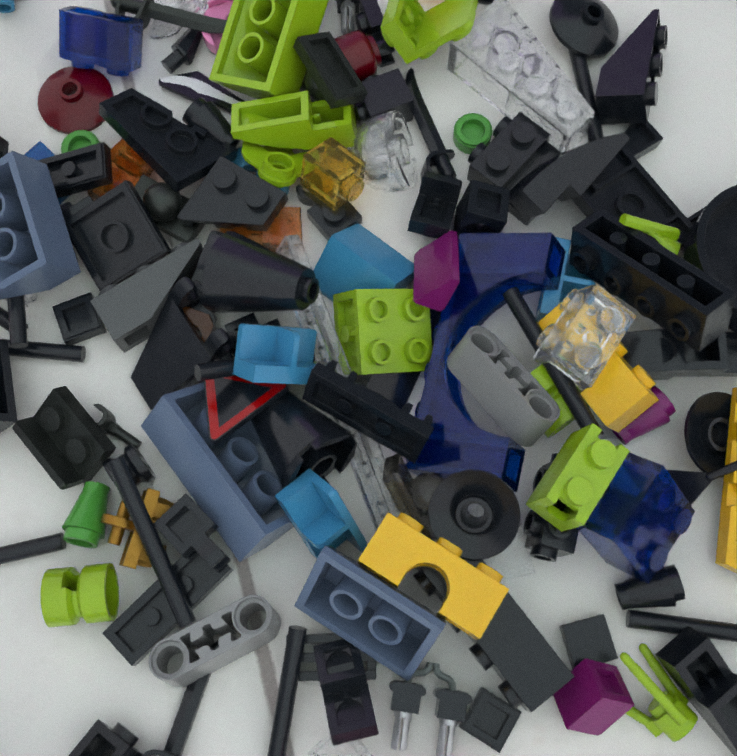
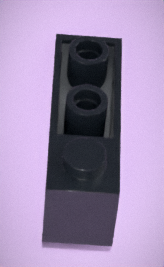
[595,9,668,124]

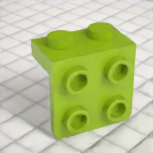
[380,0,478,64]

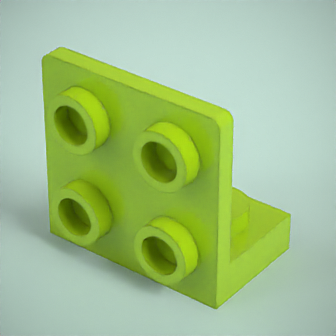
[333,289,434,376]

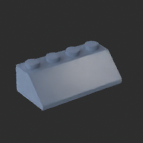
[141,382,294,562]

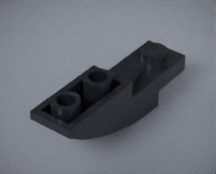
[586,329,737,380]

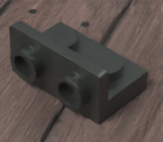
[12,386,116,490]

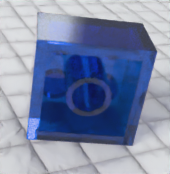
[577,452,695,584]

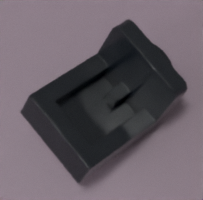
[408,171,462,239]

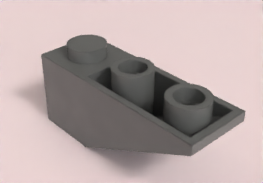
[90,238,203,353]

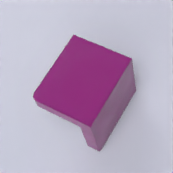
[553,658,635,735]

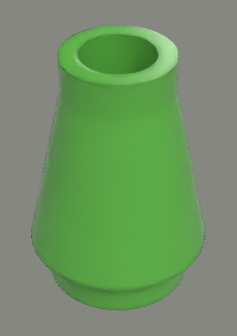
[62,481,110,548]

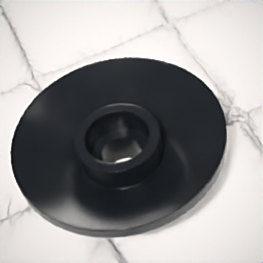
[549,0,618,58]
[684,392,732,477]
[428,469,520,560]

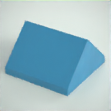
[313,223,414,302]

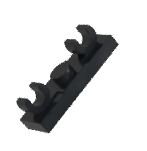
[302,360,434,463]

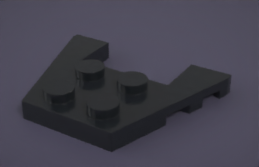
[573,121,707,248]

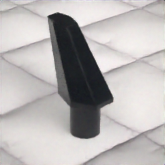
[161,28,202,74]

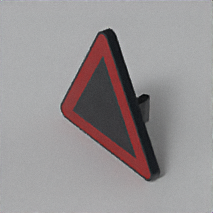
[204,376,289,444]

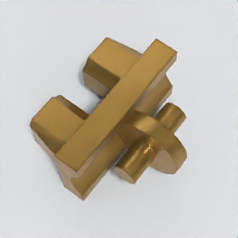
[101,488,174,569]

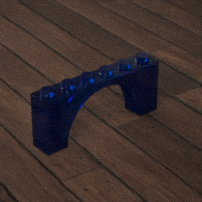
[405,232,566,493]

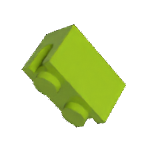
[525,423,630,532]

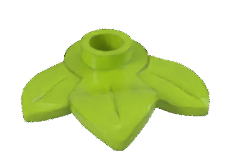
[241,141,319,188]

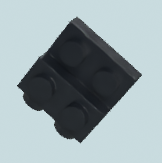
[467,112,562,226]

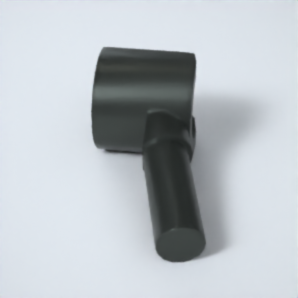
[93,404,142,449]

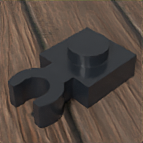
[355,0,395,68]
[295,173,362,241]

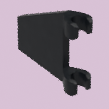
[131,277,237,410]

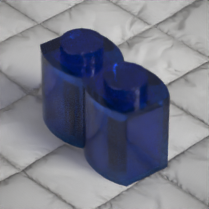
[59,6,143,76]

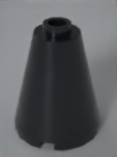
[196,231,319,313]
[251,390,357,489]

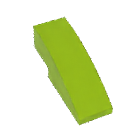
[231,90,358,150]

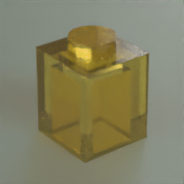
[300,137,367,211]

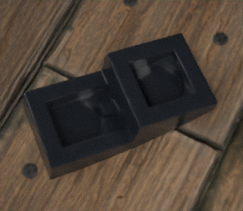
[313,639,379,746]

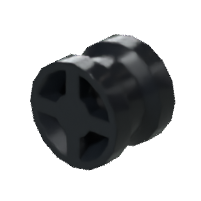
[102,443,156,487]

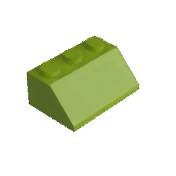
[209,0,328,99]

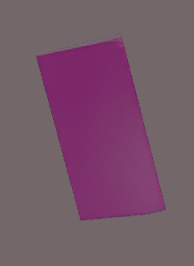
[413,230,460,312]

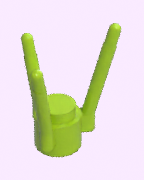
[620,643,698,742]

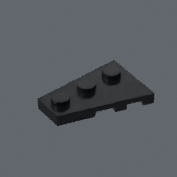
[99,88,238,193]

